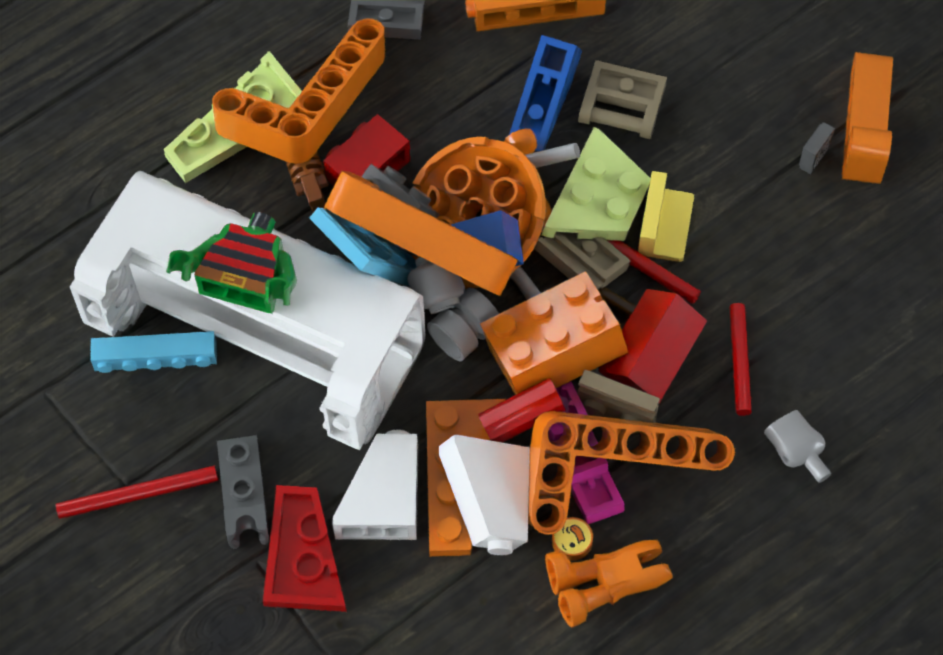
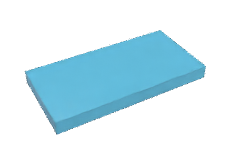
[309,207,417,287]

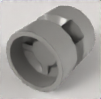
[427,287,499,361]

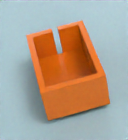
[480,271,628,395]

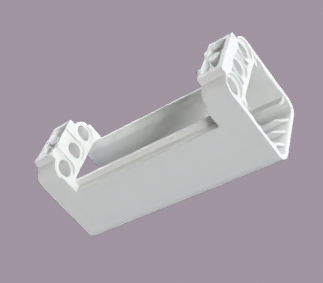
[70,171,425,451]

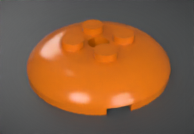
[412,137,546,289]

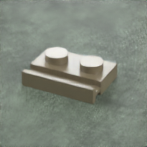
[535,232,630,289]
[578,369,660,434]

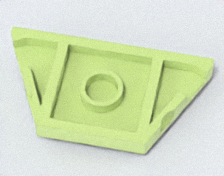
[542,127,651,241]

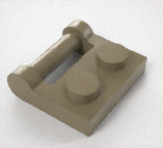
[578,60,667,139]

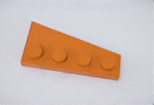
[426,399,506,557]

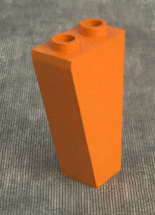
[465,0,606,32]

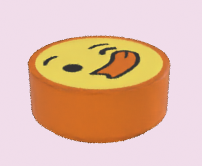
[552,517,593,561]

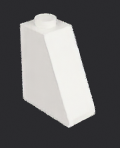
[333,430,418,540]
[439,434,530,555]

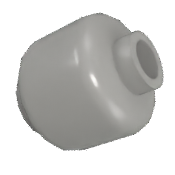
[407,257,465,314]

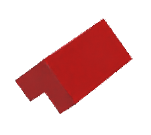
[598,289,707,403]

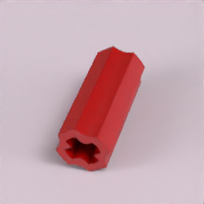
[478,378,566,442]

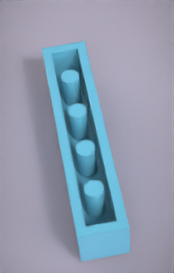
[91,331,217,373]

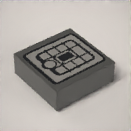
[799,122,835,175]

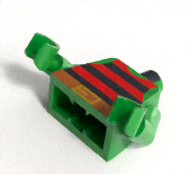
[166,212,297,314]

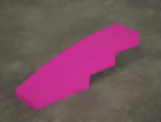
[548,381,624,525]

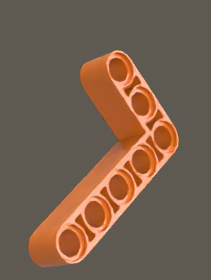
[212,19,385,164]
[324,171,518,296]
[528,411,735,535]

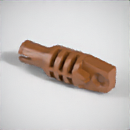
[286,150,329,213]

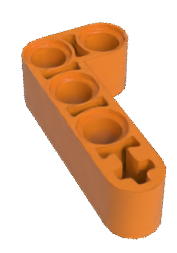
[842,52,893,184]

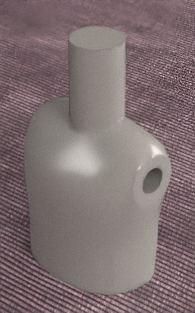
[764,410,832,483]

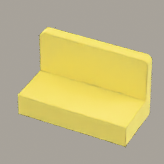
[638,171,694,262]

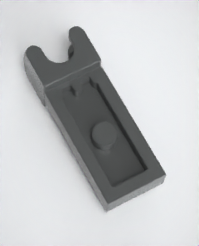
[217,435,270,549]

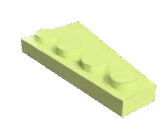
[164,51,302,183]

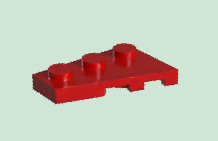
[263,485,347,612]

